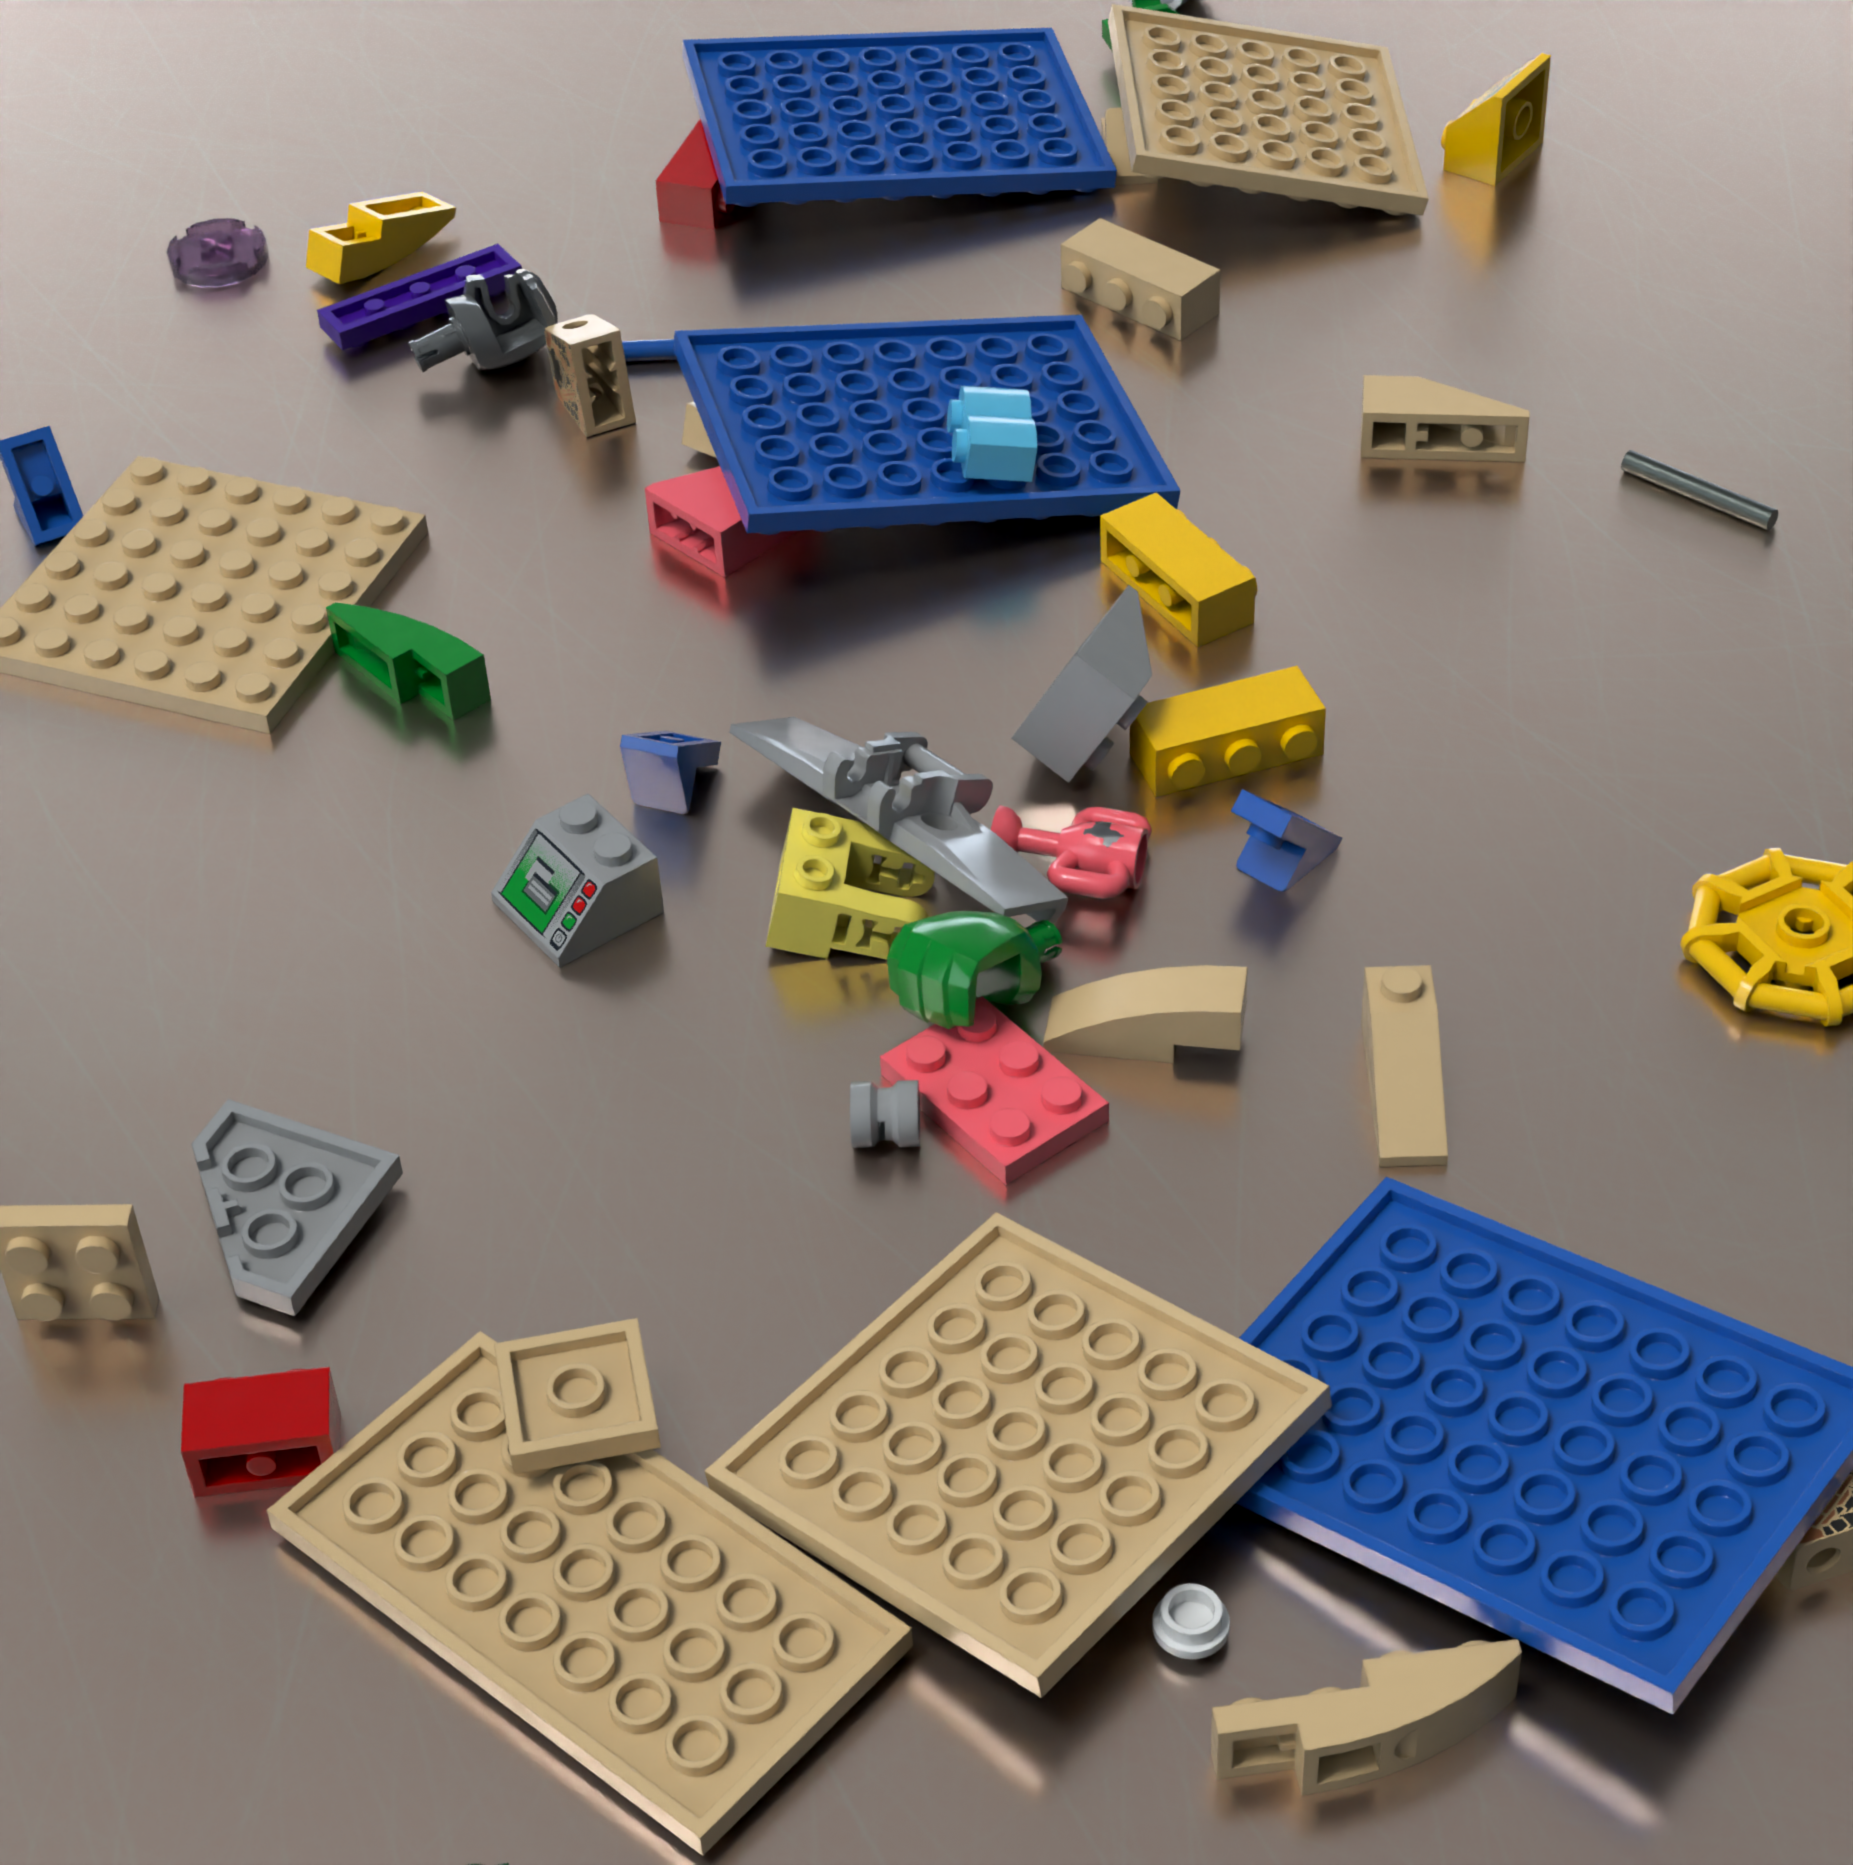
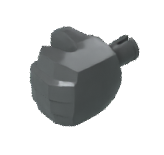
[408,269,558,373]

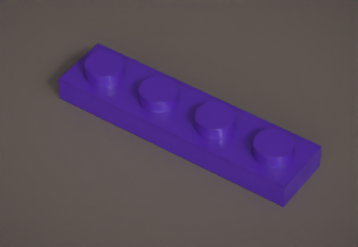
[317,243,522,351]

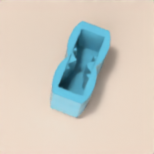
[947,385,1037,482]

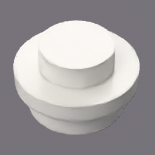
[1153,1583,1230,1659]

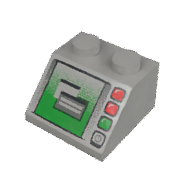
[491,794,664,968]

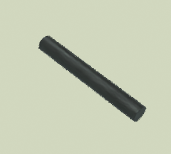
[1621,450,1779,531]

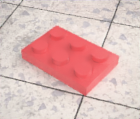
[880,996,1109,1185]

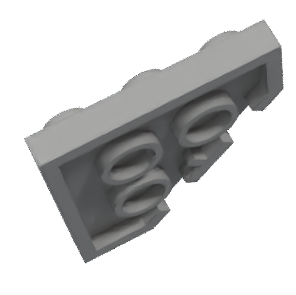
[191,1099,403,1316]

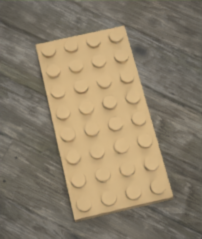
[267,1331,913,1856]

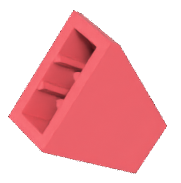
[644,466,800,578]

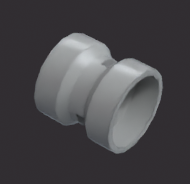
[850,1080,920,1148]

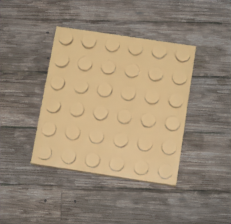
[1108,4,1429,216]
[0,456,428,734]
[705,1212,1332,1698]

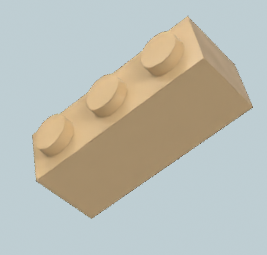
[1061,218,1220,341]

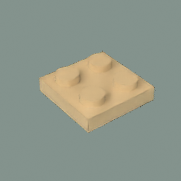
[0,1204,159,1321]
[494,1318,661,1475]

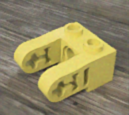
[766,808,935,960]

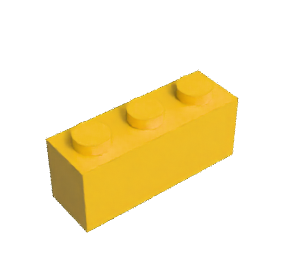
[1100,492,1258,647]
[1130,666,1326,797]

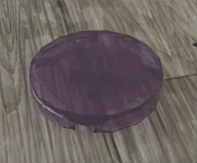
[167,218,269,287]

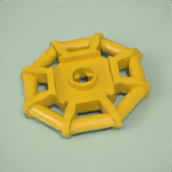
[1680,848,1853,1027]

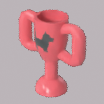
[991,805,1152,899]

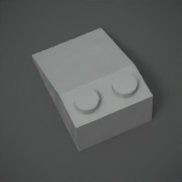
[1011,585,1152,783]

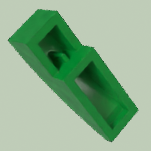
[326,602,491,721]

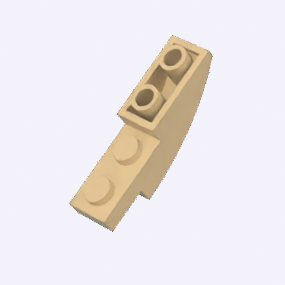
[1211,1639,1522,1796]

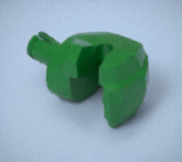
[887,911,1063,1029]

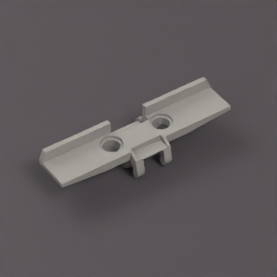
[729,717,1068,924]

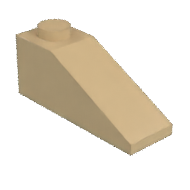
[1360,375,1530,462]
[1361,965,1448,1167]

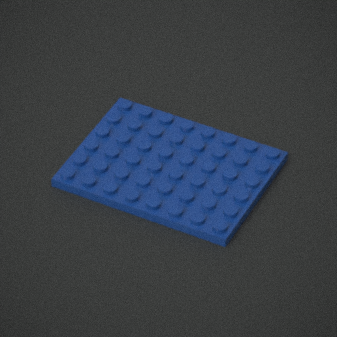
[682,27,1117,207]
[673,315,1181,535]
[1236,1176,1853,1715]

